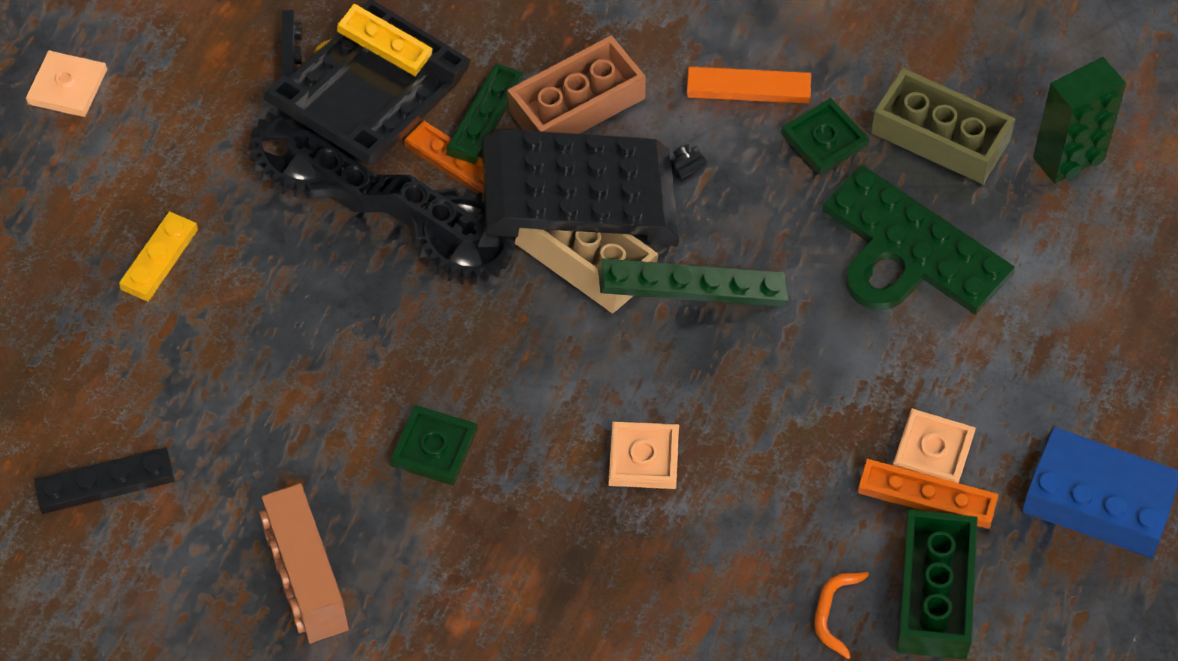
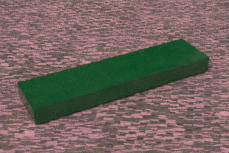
[446,63,524,164]

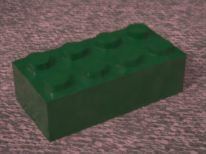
[1033,57,1126,184]
[897,510,978,660]

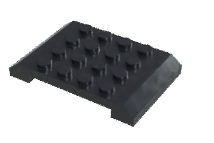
[264,0,471,165]
[482,129,679,246]

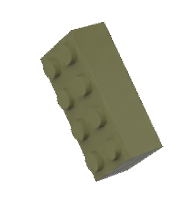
[871,68,1015,184]

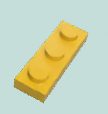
[337,4,432,76]
[119,211,198,302]

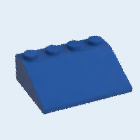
[1022,427,1178,559]

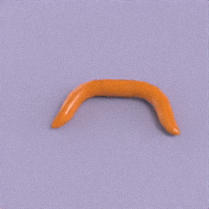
[814,571,869,659]

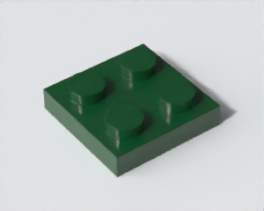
[781,98,869,176]
[390,405,478,486]

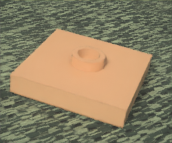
[26,51,107,117]
[893,409,976,483]
[609,421,679,489]

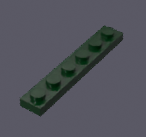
[597,258,788,307]

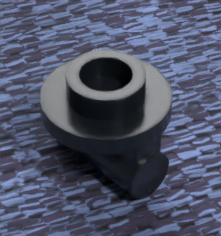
[671,143,707,180]

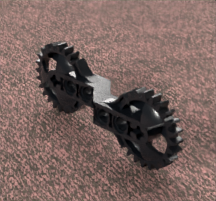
[248,108,516,285]

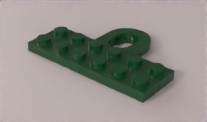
[822,165,1015,315]

